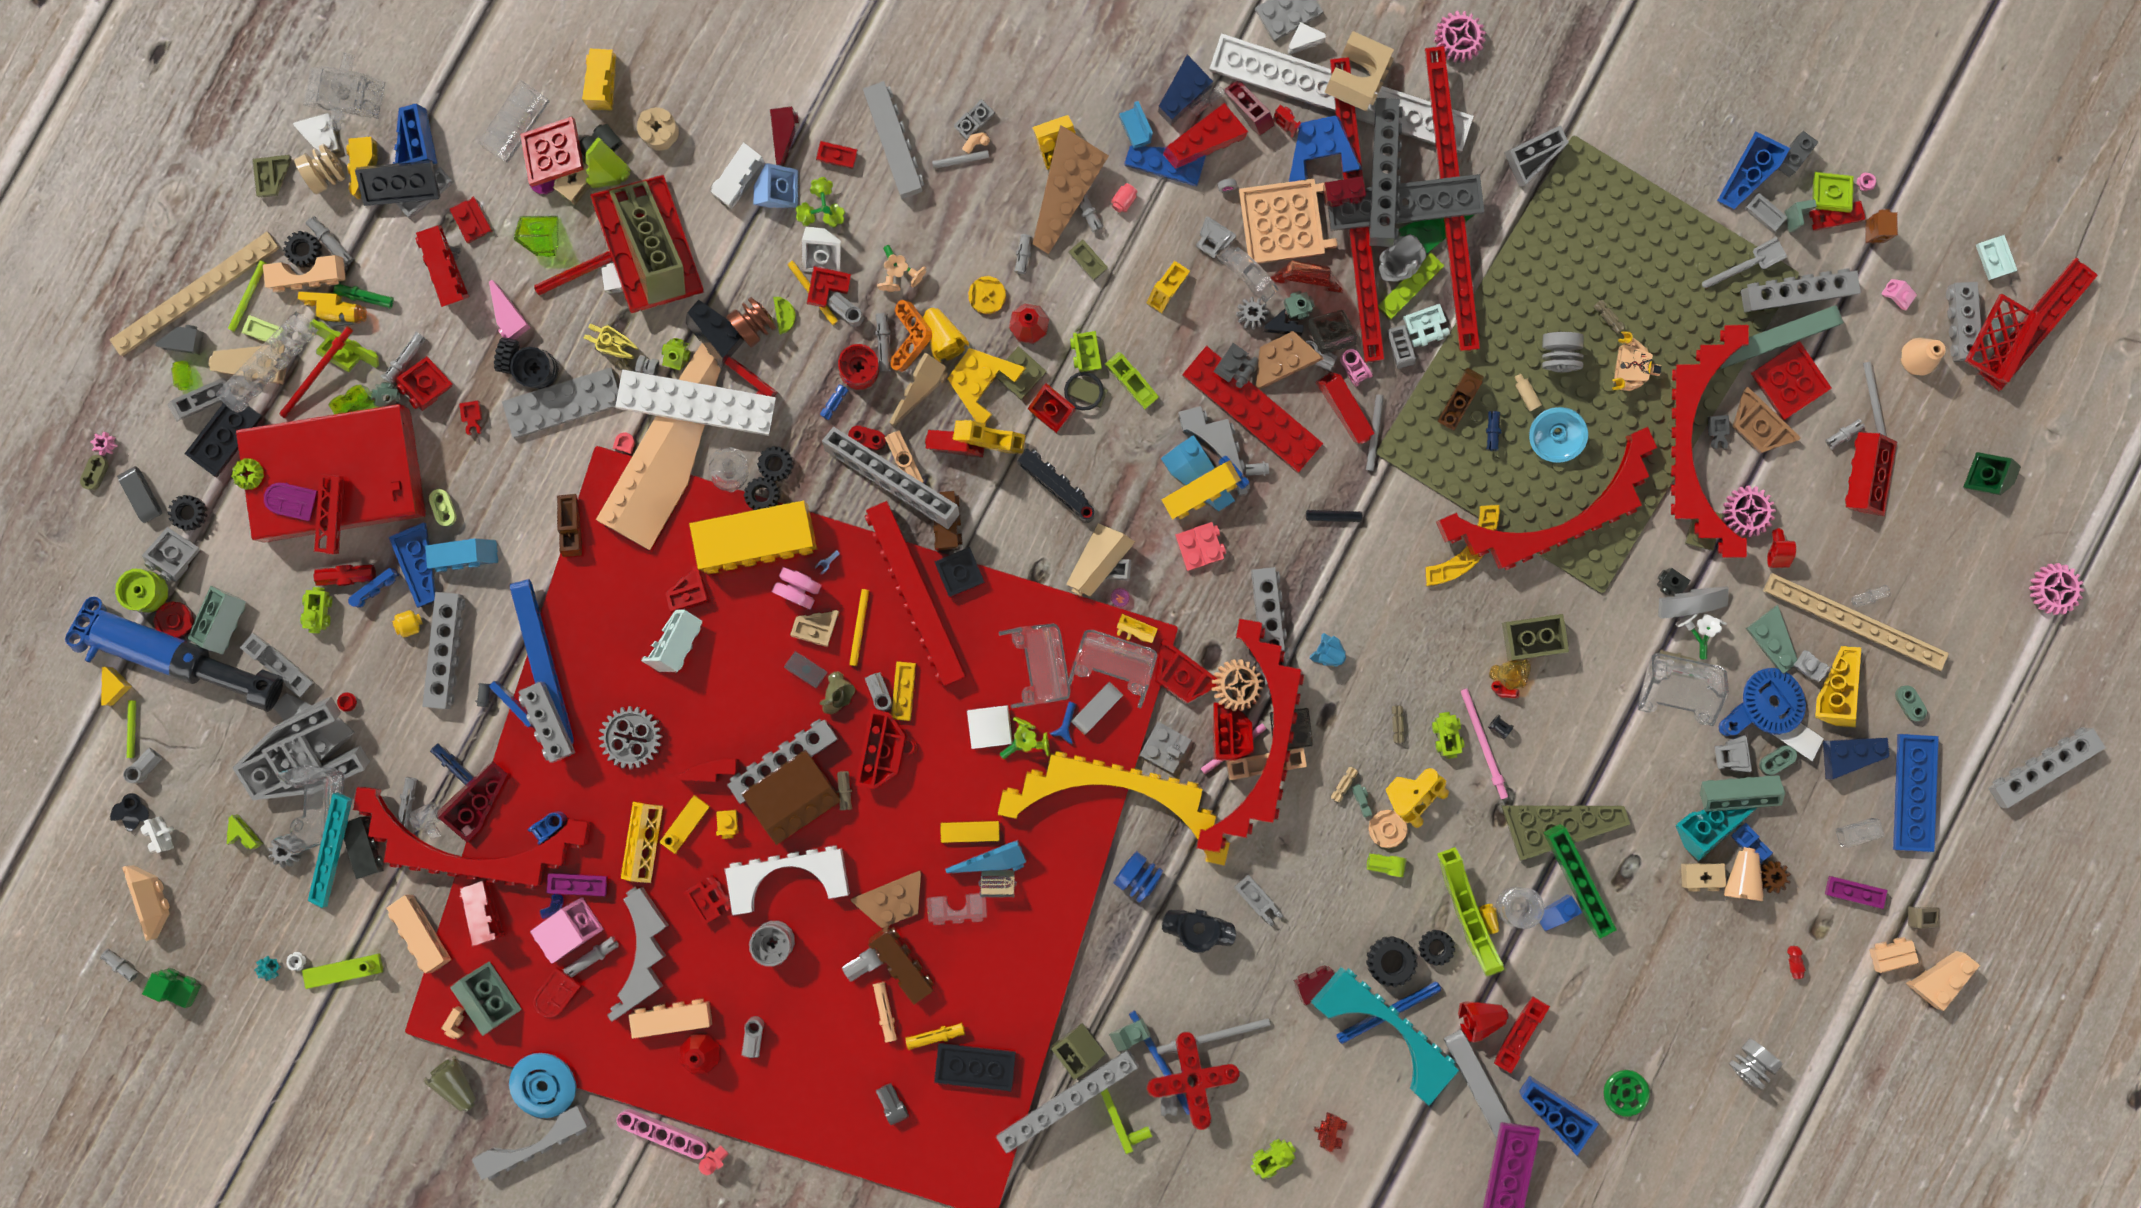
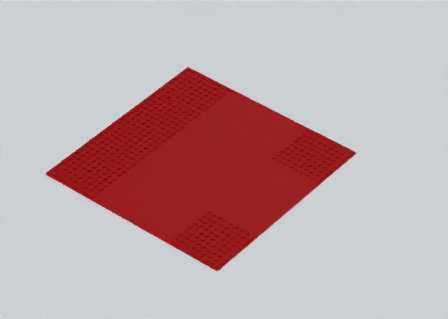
[405,446,1178,1208]

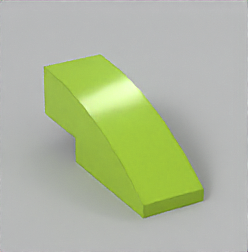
[1104,352,1159,409]

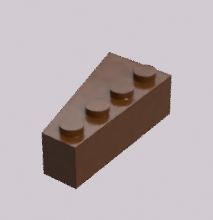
[868,925,934,1004]

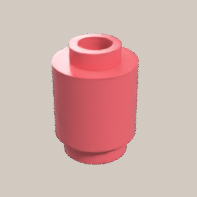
[1111,183,1138,213]

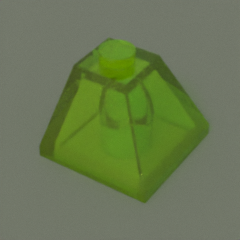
[514,216,558,257]

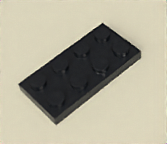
[355,160,441,206]
[185,393,264,477]
[934,1043,1016,1091]

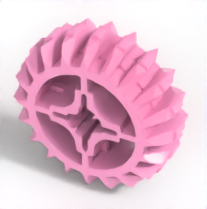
[1434,11,1486,63]
[1722,485,1776,538]
[2029,563,2084,615]

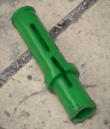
[334,283,394,309]

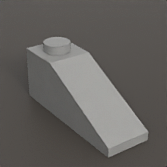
[168,378,233,422]

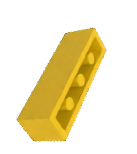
[1161,460,1241,520]

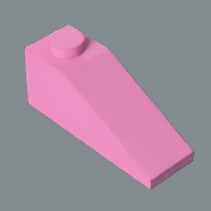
[489,280,531,340]

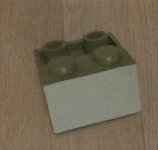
[1051,1023,1105,1080]

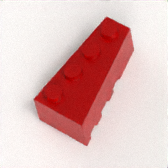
[415,225,469,307]

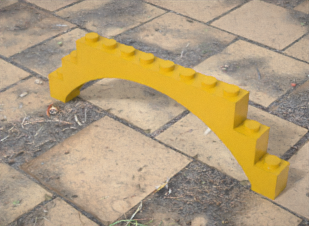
[998,751,1230,866]

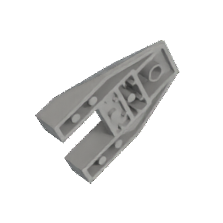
[233,697,370,800]

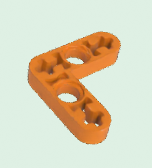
[891,300,932,372]

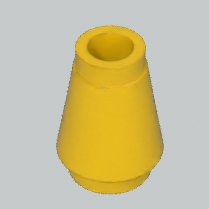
[1478,904,1500,934]

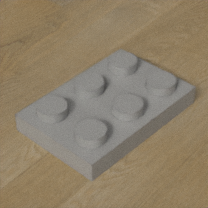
[1255,0,1323,41]

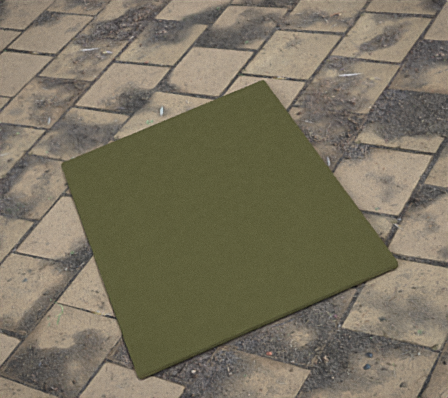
[1376,135,1799,593]

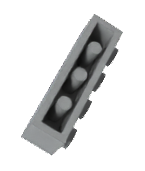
[1946,282,1982,362]
[519,682,575,763]

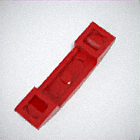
[1494,996,1550,1073]

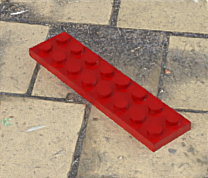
[1182,345,1323,473]

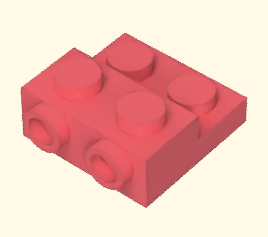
[1175,522,1226,571]

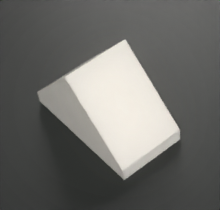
[1287,22,1326,55]

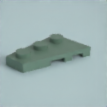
[1746,605,1797,674]

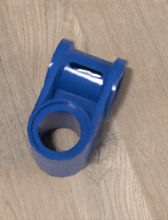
[1718,703,1752,736]
[528,812,567,845]

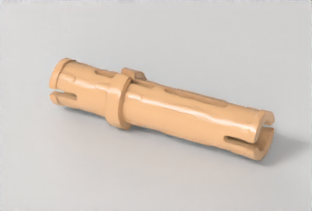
[873,982,897,1042]

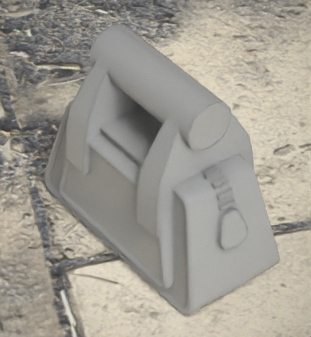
[1196,216,1236,258]
[1714,735,1752,772]

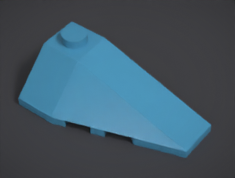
[1161,435,1235,512]
[945,840,1026,873]

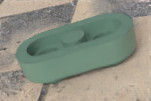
[1895,685,1927,721]
[1759,746,1797,775]

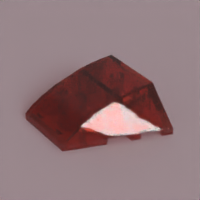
[1268,260,1343,293]

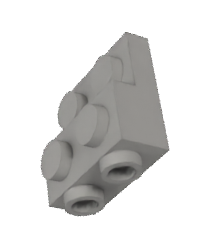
[142,527,200,582]

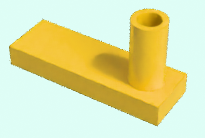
[660,795,710,854]

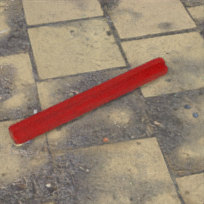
[534,251,612,295]

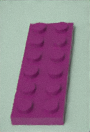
[1483,1122,1540,1208]

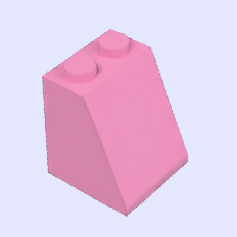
[530,897,604,964]

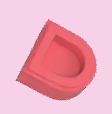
[613,432,635,454]

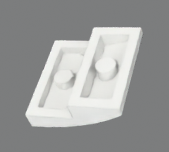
[967,705,1013,749]

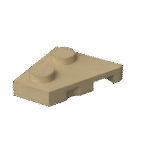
[790,610,839,647]

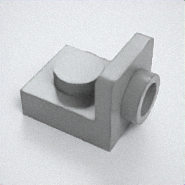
[1793,650,1830,682]

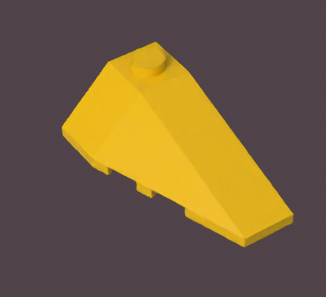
[1815,646,1861,727]

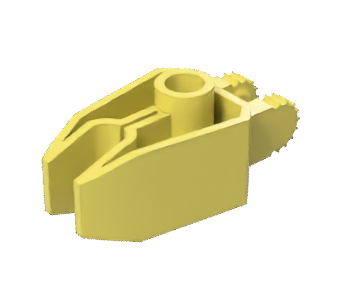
[584,324,639,359]

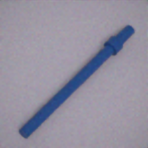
[1129,1010,1190,1115]

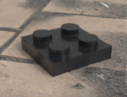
[935,547,985,597]

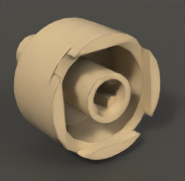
[637,107,679,151]

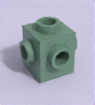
[1283,291,1314,320]
[371,382,400,407]

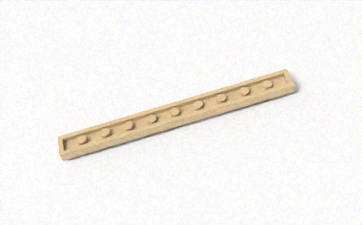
[110,232,280,356]
[1763,573,1949,671]

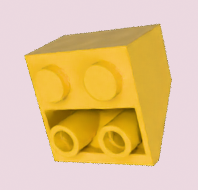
[1032,115,1076,169]

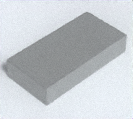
[1744,193,1788,233]

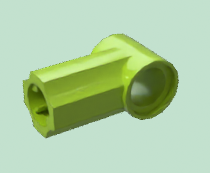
[1366,853,1407,878]

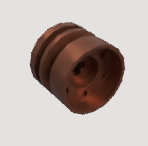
[726,297,776,348]

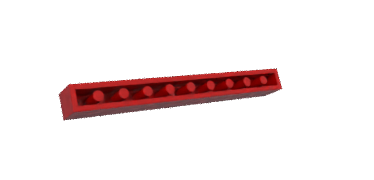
[864,501,966,686]

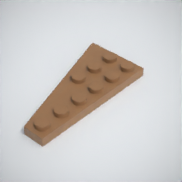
[1032,125,1109,254]

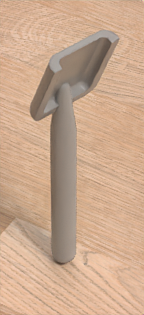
[1702,237,1787,288]

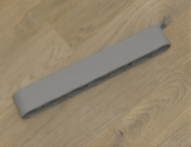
[1443,1029,1511,1139]

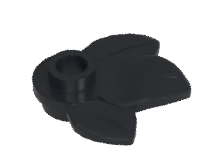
[110,793,149,832]

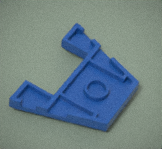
[1289,116,1362,182]

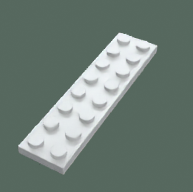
[615,370,776,436]

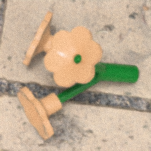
[877,245,926,292]

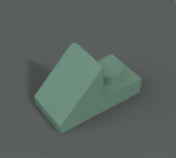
[1109,1018,1151,1051]

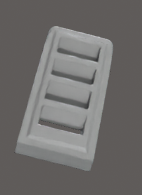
[1387,325,1416,369]

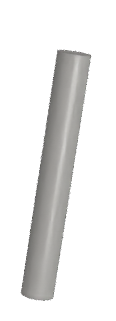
[932,150,989,169]

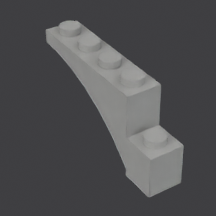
[1178,406,1250,496]

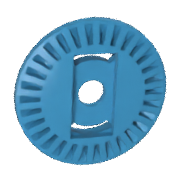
[509,1053,576,1118]

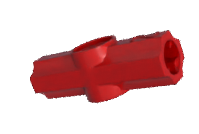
[313,564,376,586]

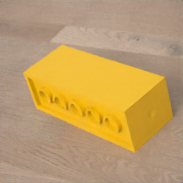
[689,501,817,574]

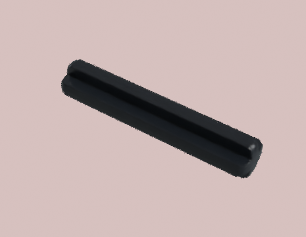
[1305,510,1362,522]

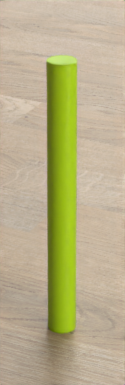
[227,260,267,332]

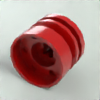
[838,344,879,390]

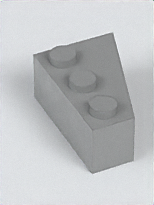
[1504,125,1569,187]

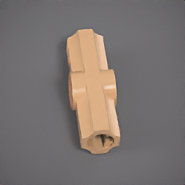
[885,430,924,483]

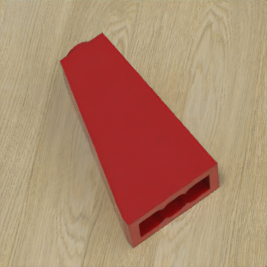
[1316,372,1375,444]

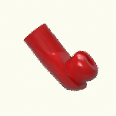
[1491,680,1520,699]

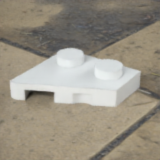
[293,113,340,153]

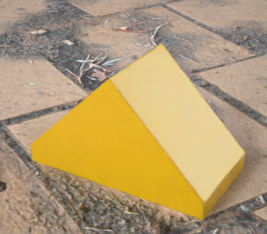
[101,667,132,706]

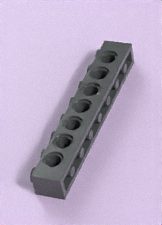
[1369,98,1403,247]

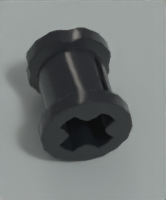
[1488,714,1514,739]

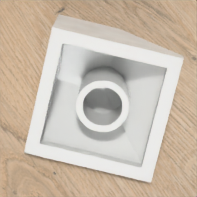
[802,227,841,272]

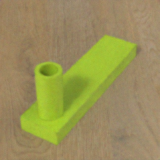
[302,953,383,989]
[1100,1088,1152,1154]

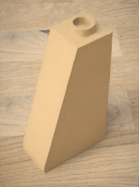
[209,344,291,385]
[1067,523,1135,597]

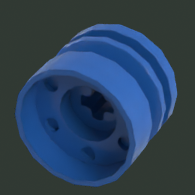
[1113,851,1163,903]

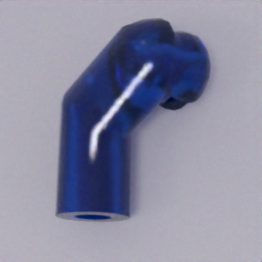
[540,894,564,919]

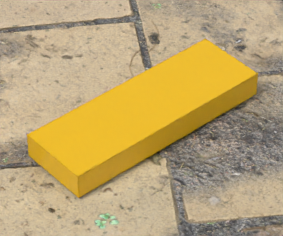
[891,662,916,721]
[941,821,999,843]

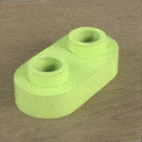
[429,489,456,527]

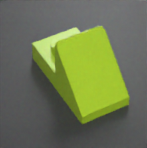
[226,814,263,849]

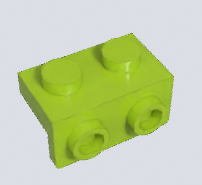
[1070,331,1102,372]

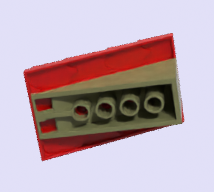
[590,175,704,314]

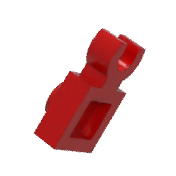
[459,400,483,436]

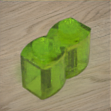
[329,384,373,414]

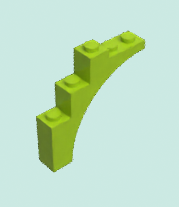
[1437,847,1504,977]

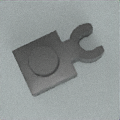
[1708,415,1730,449]

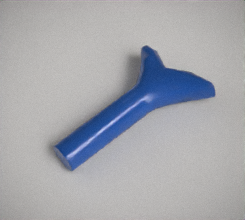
[1050,702,1076,744]

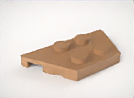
[1256,331,1324,390]
[1732,387,1801,453]
[851,870,921,928]

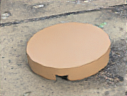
[1368,810,1407,848]

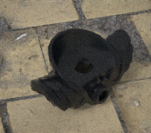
[1162,909,1236,953]

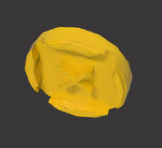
[968,276,1006,315]

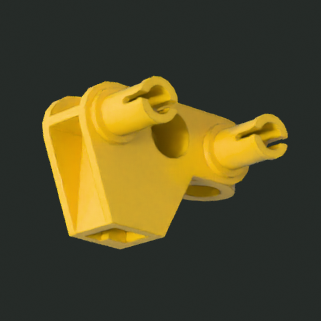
[1385,768,1449,828]

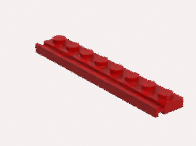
[1977,257,2098,391]

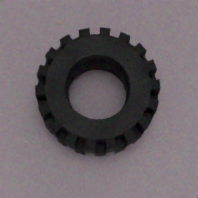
[1366,936,1418,987]

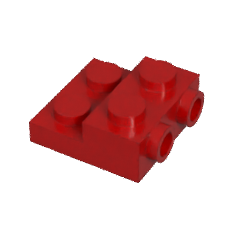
[396,356,453,411]

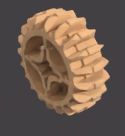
[1212,659,1263,711]

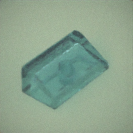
[784,651,827,688]

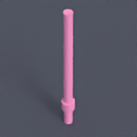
[1460,688,1508,799]

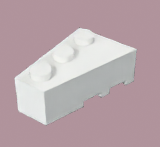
[711,142,765,209]

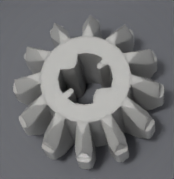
[1236,297,1269,330]
[267,835,303,868]

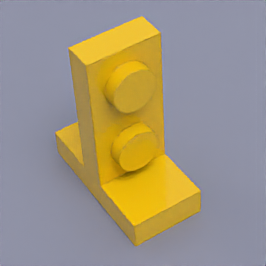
[1146,260,1190,313]

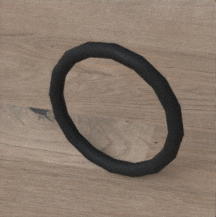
[1064,372,1104,411]

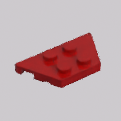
[1155,639,1217,703]

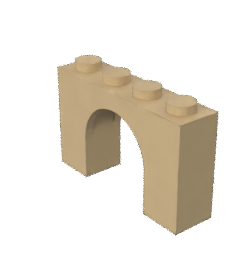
[1324,31,1394,111]

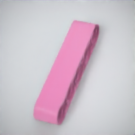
[617,1109,709,1159]

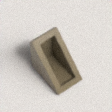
[1908,906,1939,928]

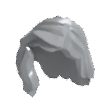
[1379,234,1426,281]

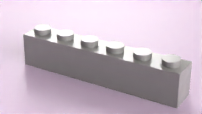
[863,81,924,199]

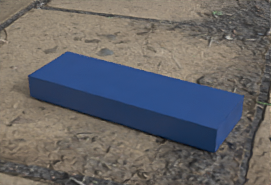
[489,681,534,727]

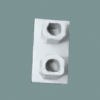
[140,816,174,853]

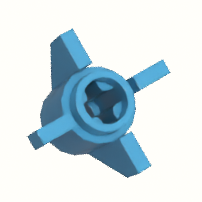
[1309,633,1346,667]

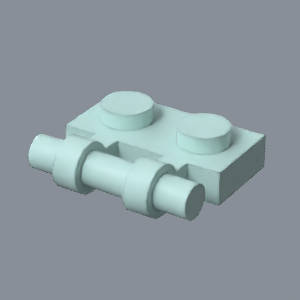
[1403,304,1450,347]

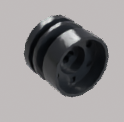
[510,347,559,390]

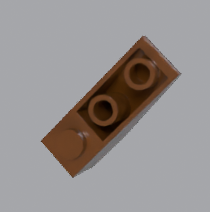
[1437,368,1484,430]

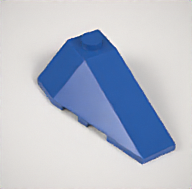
[1717,131,1790,209]

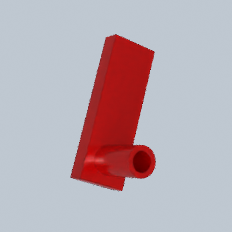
[724,357,778,397]

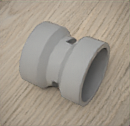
[635,355,660,376]

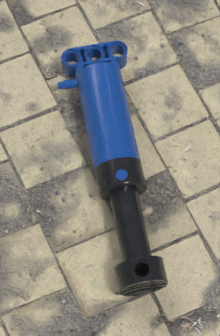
[65,596,284,712]

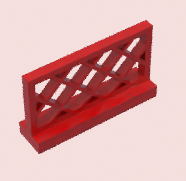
[1965,294,2044,384]

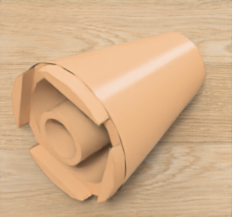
[1901,338,1946,376]
[1724,847,1764,901]

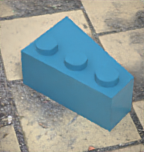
[425,538,498,572]

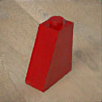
[925,430,984,458]

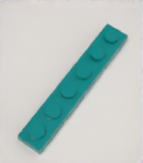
[308,793,353,908]

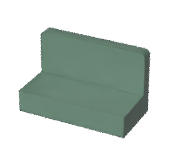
[1785,199,1817,233]

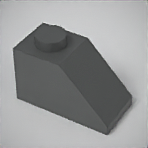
[155,324,204,355]

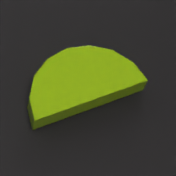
[773,297,796,335]

